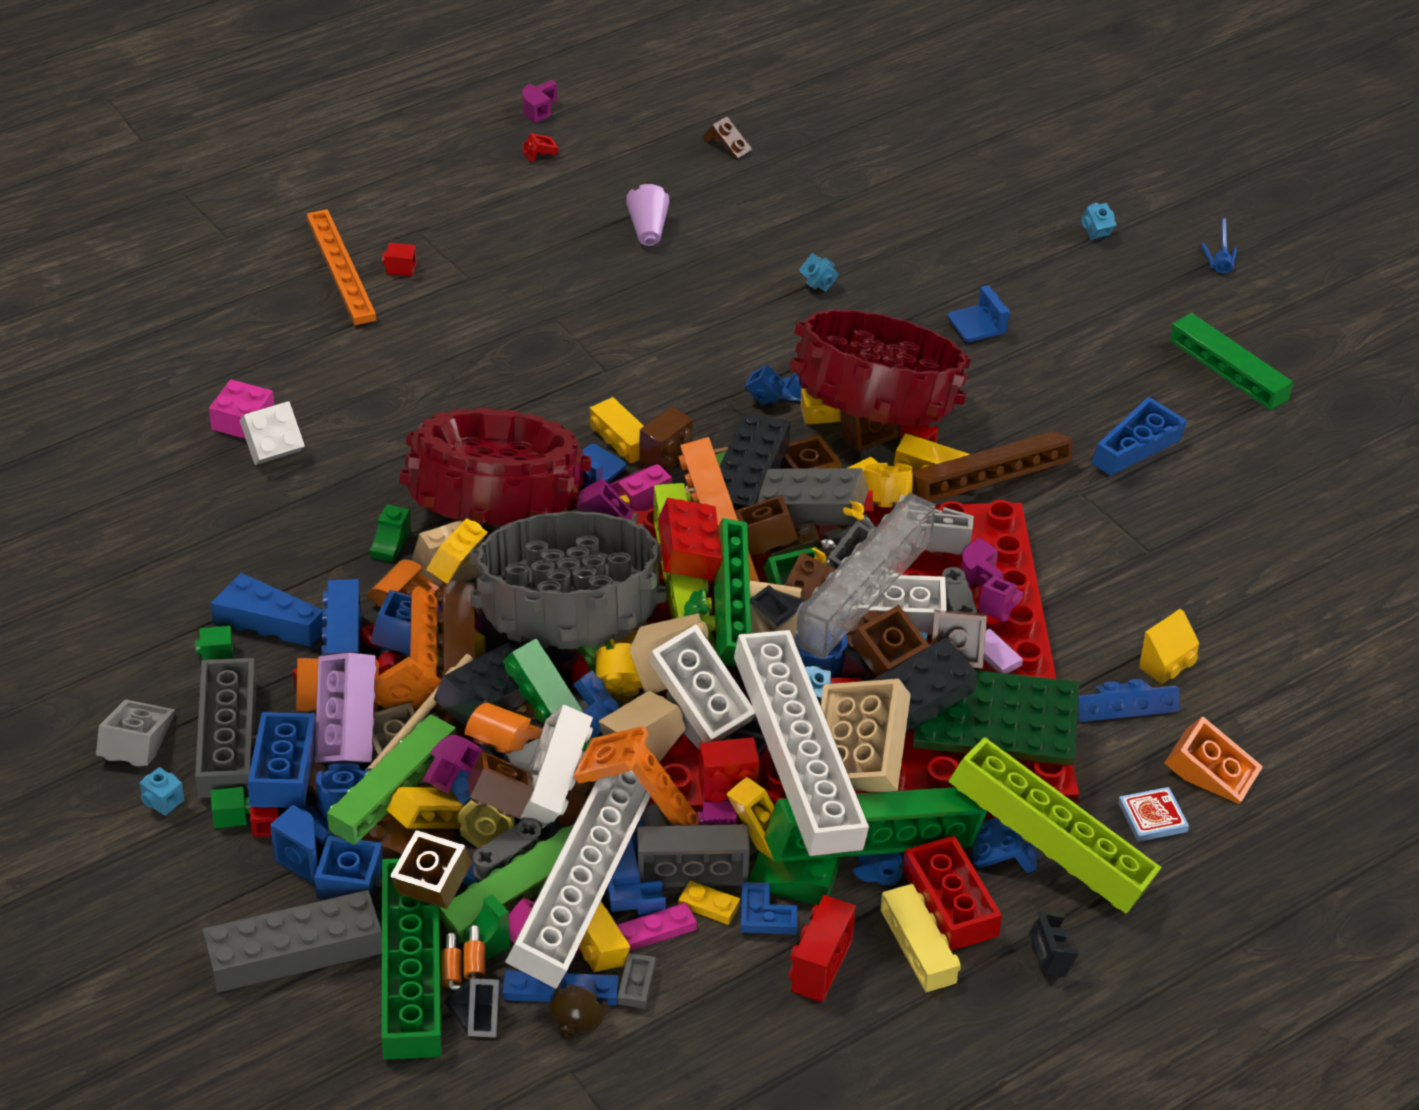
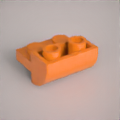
[366,560,439,608]
[464,703,542,754]

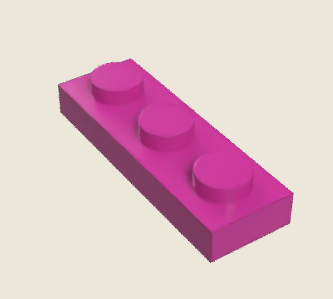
[617,903,697,951]

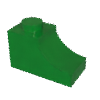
[370,504,411,563]
[464,894,510,961]

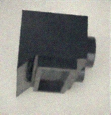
[1029,909,1079,977]

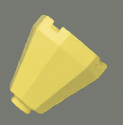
[458,799,515,848]

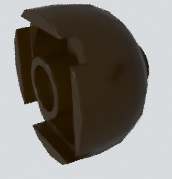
[549,984,609,1037]

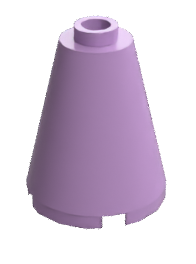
[626,184,669,246]

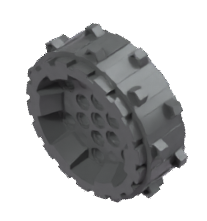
[470,511,668,649]

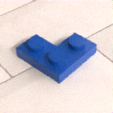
[573,670,619,738]
[741,882,797,934]

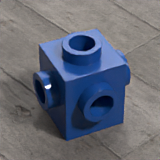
[744,364,786,406]

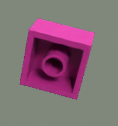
[209,379,274,439]

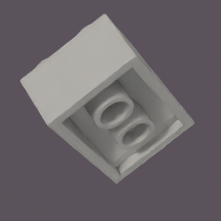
[96,700,175,766]

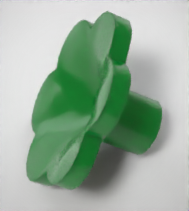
[684,589,709,617]

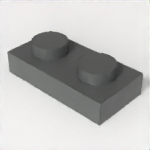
[618,953,656,1009]

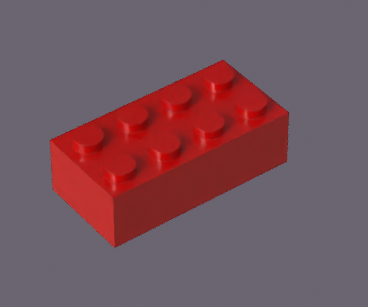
[903,835,1002,951]

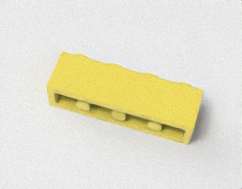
[880,884,961,992]

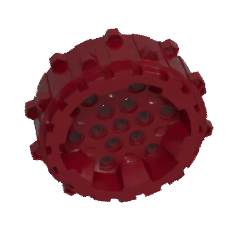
[789,310,971,426]
[399,408,591,526]

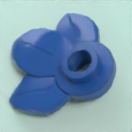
[853,853,902,886]

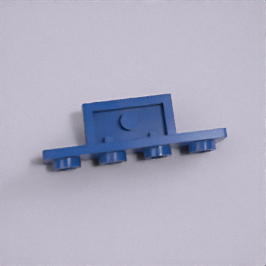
[1078,679,1180,722]

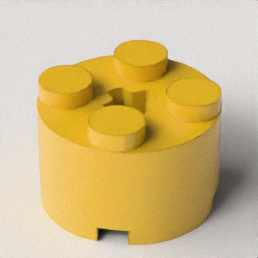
[864,463,913,507]
[595,643,643,697]

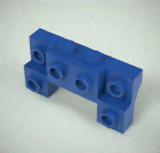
[605,819,666,916]

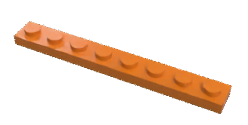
[306,209,376,325]

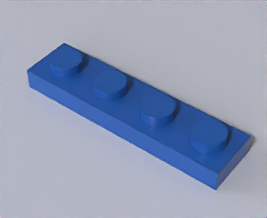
[503,970,618,1005]

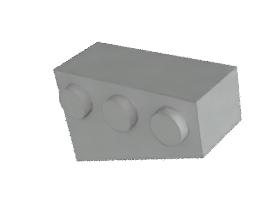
[895,495,974,555]

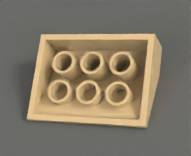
[821,679,911,793]

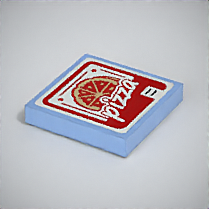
[1118,787,1189,842]

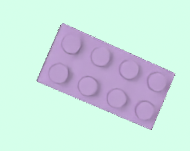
[315,653,376,764]

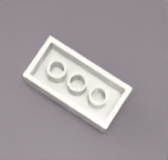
[841,573,946,634]
[648,624,755,743]
[517,704,593,828]

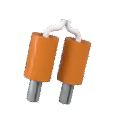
[441,926,485,990]

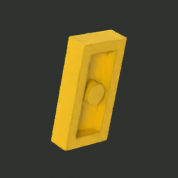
[678,881,740,925]

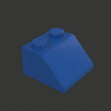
[270,805,318,886]

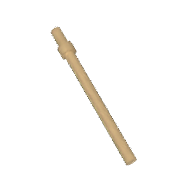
[367,654,474,770]

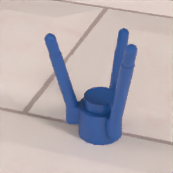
[1201,218,1237,273]

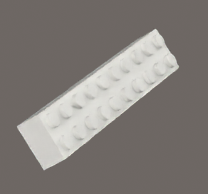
[734,630,869,856]
[505,770,650,989]

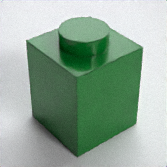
[195,626,233,660]
[210,787,250,828]

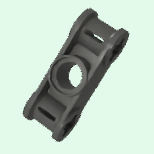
[942,567,977,613]
[473,819,541,882]

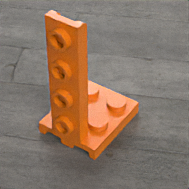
[374,586,441,710]
[573,726,698,826]

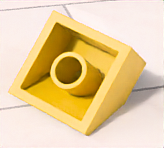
[1139,609,1199,685]

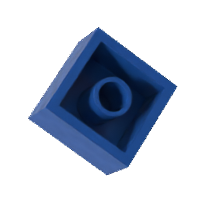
[314,836,383,901]

